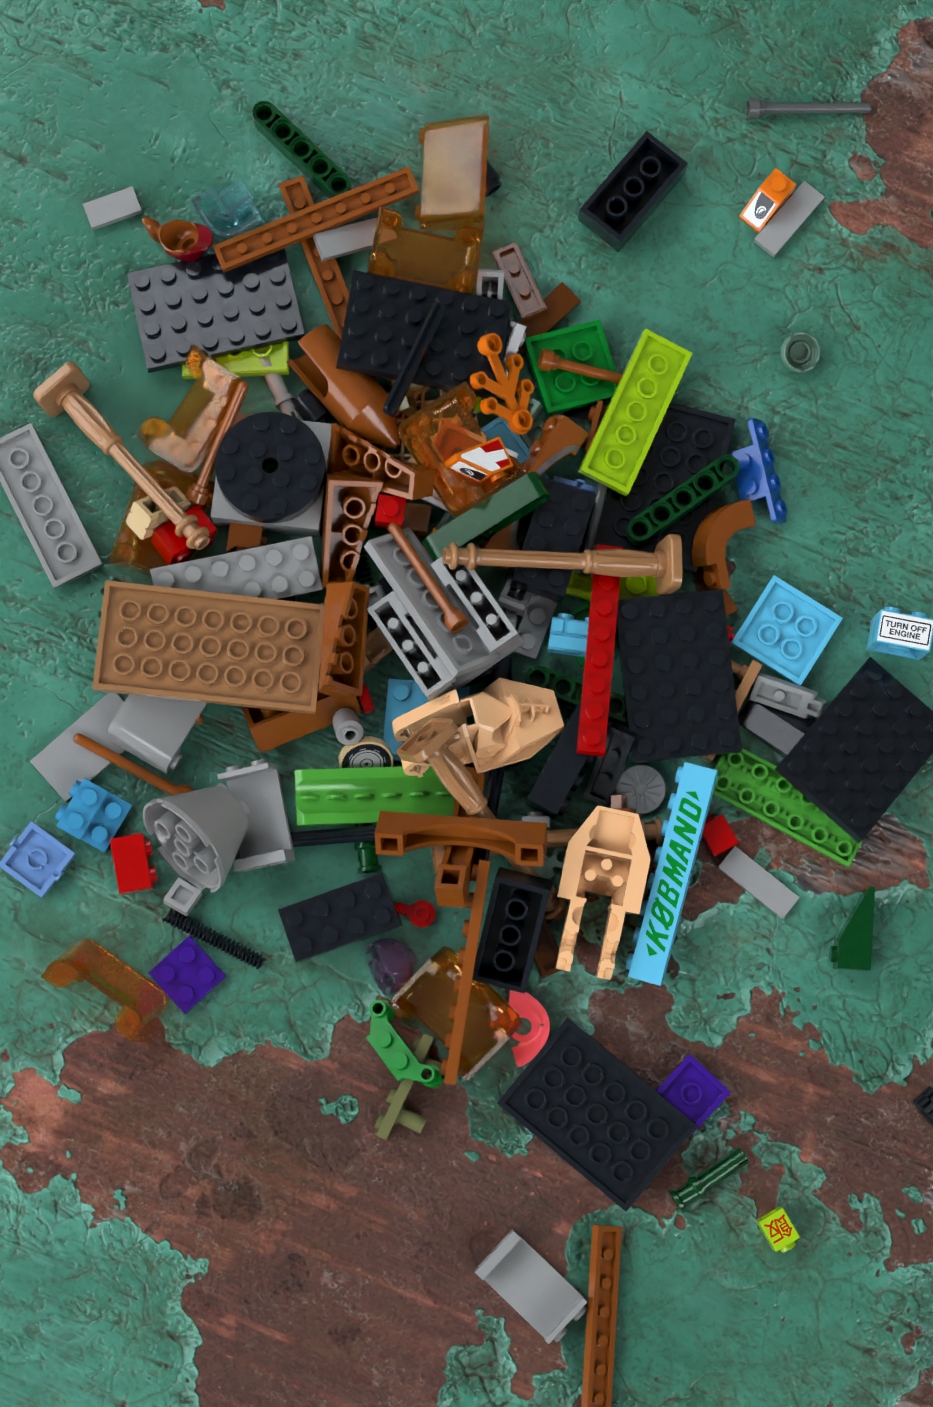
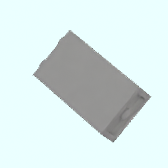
[217,759,296,872]
[474,1229,587,1344]

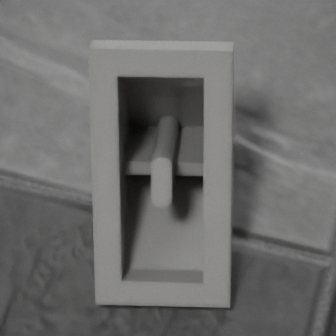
[476,269,504,300]
[498,569,532,617]

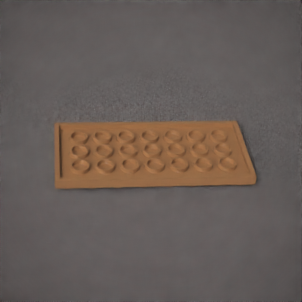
[92,580,325,714]

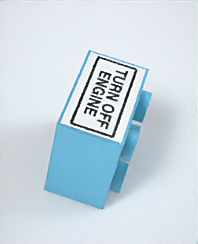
[866,607,933,660]

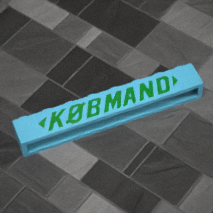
[625,762,719,986]

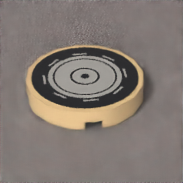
[339,736,393,768]

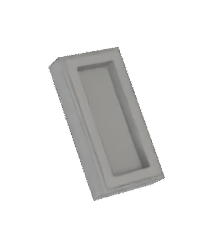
[83,186,142,231]

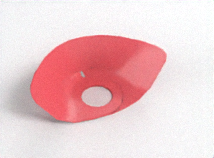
[507,990,550,1067]

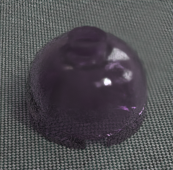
[366,938,416,996]

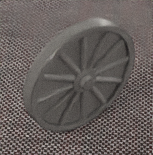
[616,765,666,814]

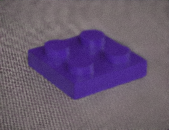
[148,936,227,1014]
[656,1054,731,1133]

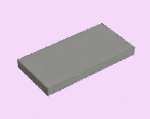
[30,692,126,802]

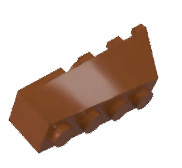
[328,423,435,500]
[320,473,383,587]
[319,581,370,698]
[241,683,362,753]

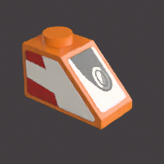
[739,168,797,234]
[444,436,514,483]

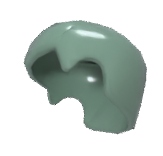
[780,332,820,373]

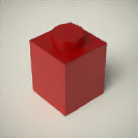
[375,494,406,530]
[701,813,739,858]

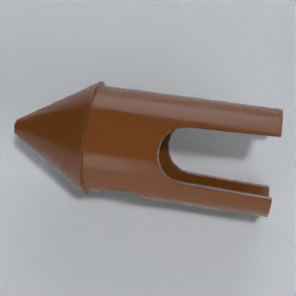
[286,324,400,449]

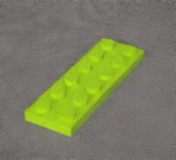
[578,329,693,496]

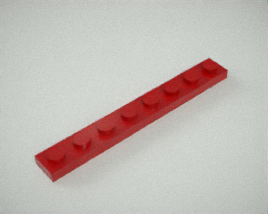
[576,544,623,757]

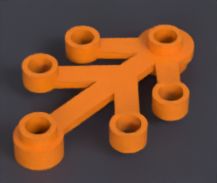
[470,333,534,435]

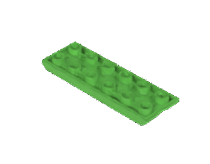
[713,748,864,867]
[294,766,455,826]

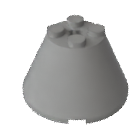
[143,783,250,892]

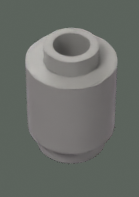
[332,708,363,745]

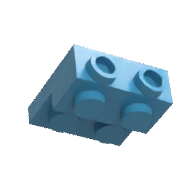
[54,778,132,853]

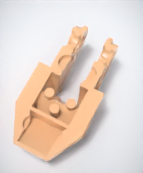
[392,678,565,778]
[556,806,651,980]

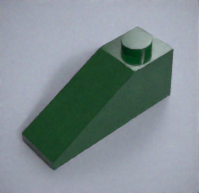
[829,887,875,971]

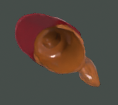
[142,217,213,262]

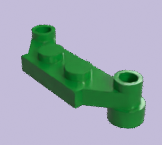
[366,1000,444,1088]

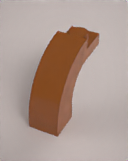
[692,499,756,591]

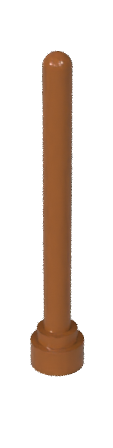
[537,348,623,384]
[185,381,249,505]
[388,523,469,633]
[73,733,195,795]

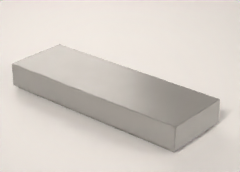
[753,181,825,258]
[313,214,397,262]
[717,846,800,919]

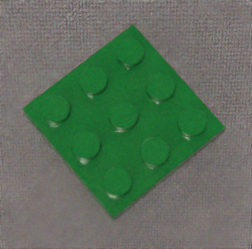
[523,320,618,416]

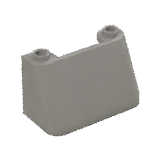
[108,694,207,774]

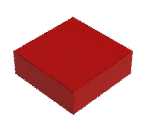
[359,684,375,716]

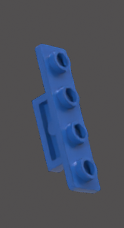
[729,418,787,524]

